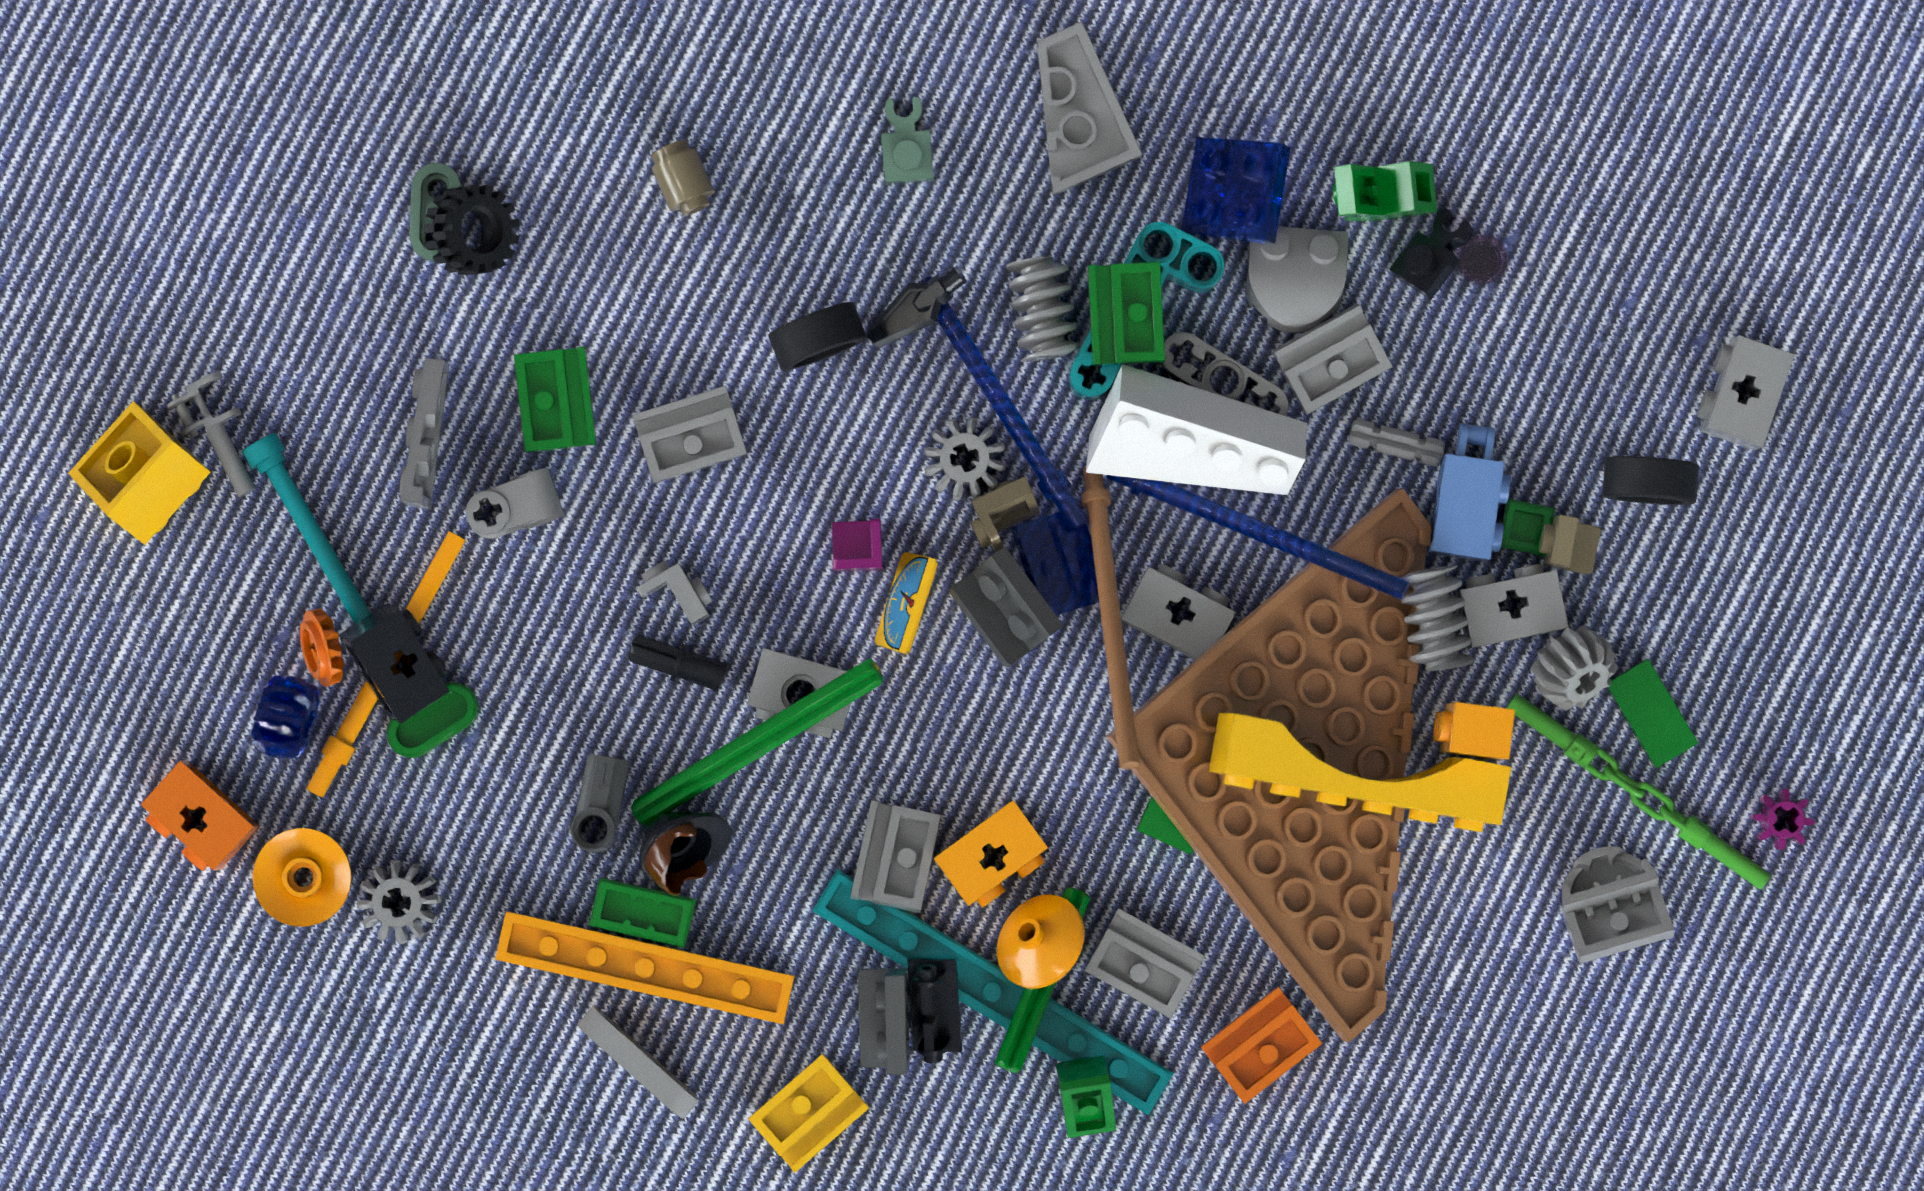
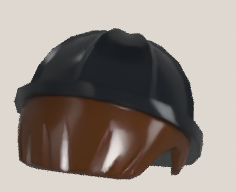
[639,810,731,896]

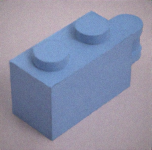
[1427,423,1511,562]

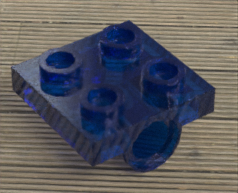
[1181,137,1291,244]

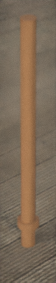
[1081,466,1140,769]

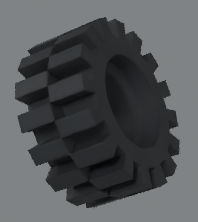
[424,185,520,275]

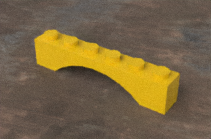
[1209,713,1511,833]

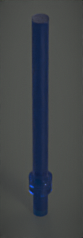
[919,276,1089,531]

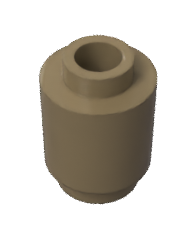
[651,139,715,216]

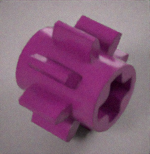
[1750,789,1815,850]

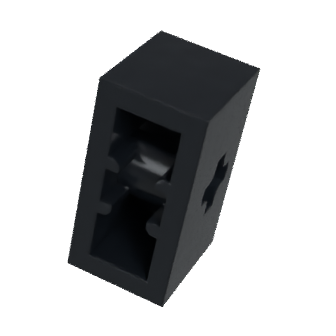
[338,603,450,724]

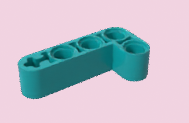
[1069,222,1225,401]

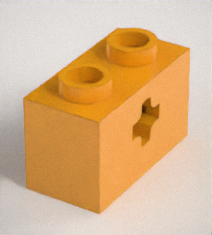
[1433,702,1515,760]
[934,800,1048,908]

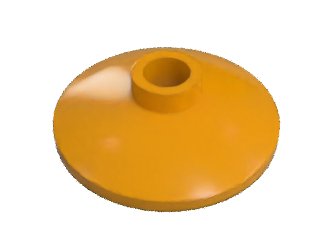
[252,828,352,927]
[997,894,1085,989]

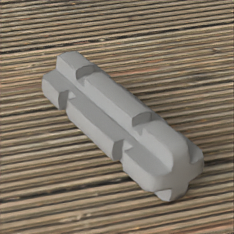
[1348,419,1445,467]

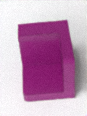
[832,518,883,572]

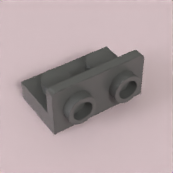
[949,546,1064,667]
[858,968,910,1075]

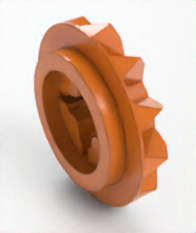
[299,608,344,687]

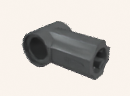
[571,754,630,854]

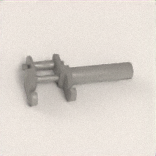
[166,371,256,497]

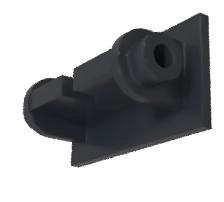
[907,958,962,1063]

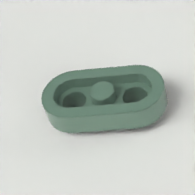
[410,163,462,263]

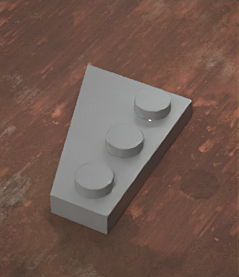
[1037,21,1142,197]
[400,358,450,510]

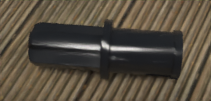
[628,635,728,693]

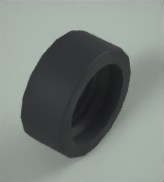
[768,302,867,371]
[1602,456,1699,505]

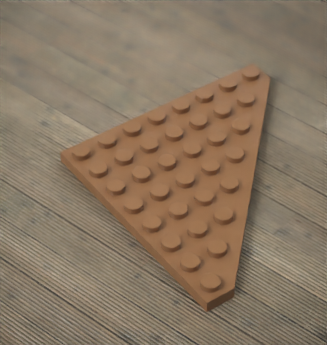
[1106,488,1432,1043]

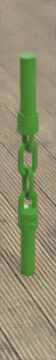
[1506,693,1771,890]

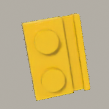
[748,1053,870,1173]

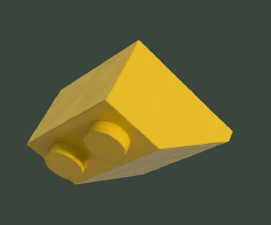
[68,401,211,545]

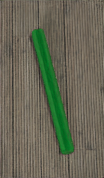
[631,659,884,825]

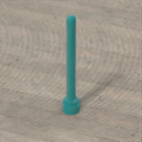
[242,432,371,624]

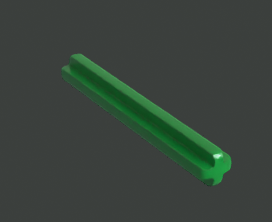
[995,887,1090,1073]

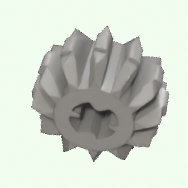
[923,418,1006,501]
[1531,625,1618,711]
[357,860,442,944]

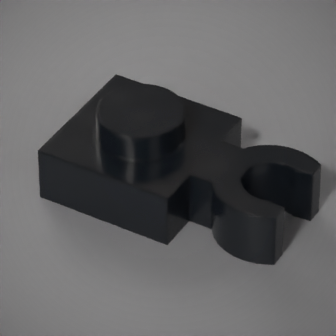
[1389,208,1474,300]

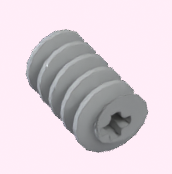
[1006,256,1080,362]
[1398,565,1474,671]

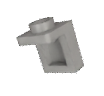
[636,561,713,625]

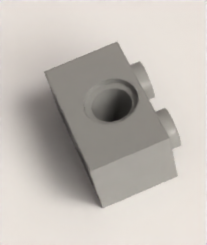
[747,648,851,738]

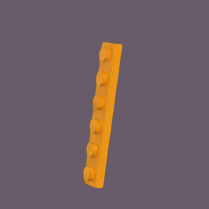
[495,911,795,1024]

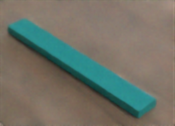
[812,869,1174,1115]

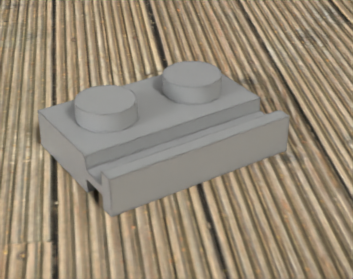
[1271,303,1392,414]
[632,385,748,484]
[851,800,941,913]
[1084,908,1205,1019]

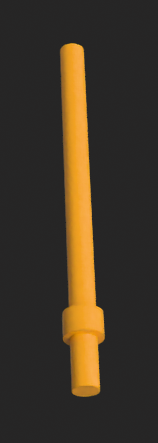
[306,531,466,798]

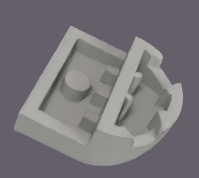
[1245,224,1349,333]
[1562,846,1674,964]

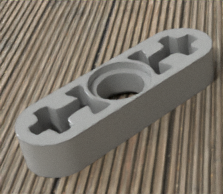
[1161,332,1288,416]
[577,1005,700,1119]

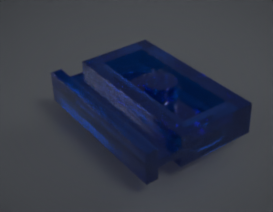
[1010,505,1099,616]

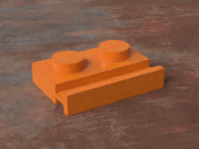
[1200,986,1322,1104]

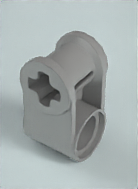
[465,468,564,539]

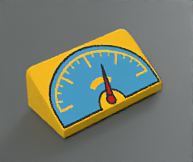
[874,552,938,655]

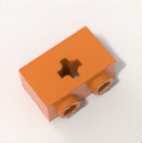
[140,760,260,871]

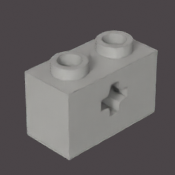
[1697,335,1795,451]
[1121,564,1236,660]
[1455,564,1569,649]

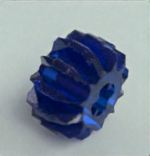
[251,675,320,759]

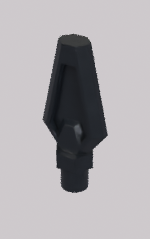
[866,267,967,349]

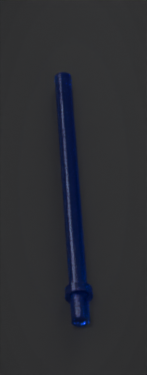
[1106,475,1410,600]

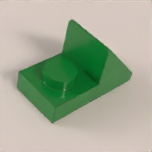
[1056,1056,1116,1138]

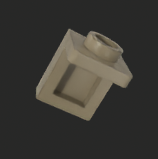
[970,476,1040,553]
[1539,514,1601,575]

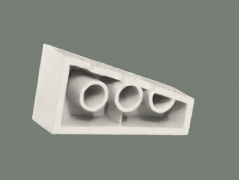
[1086,364,1307,495]

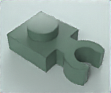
[881,97,934,185]

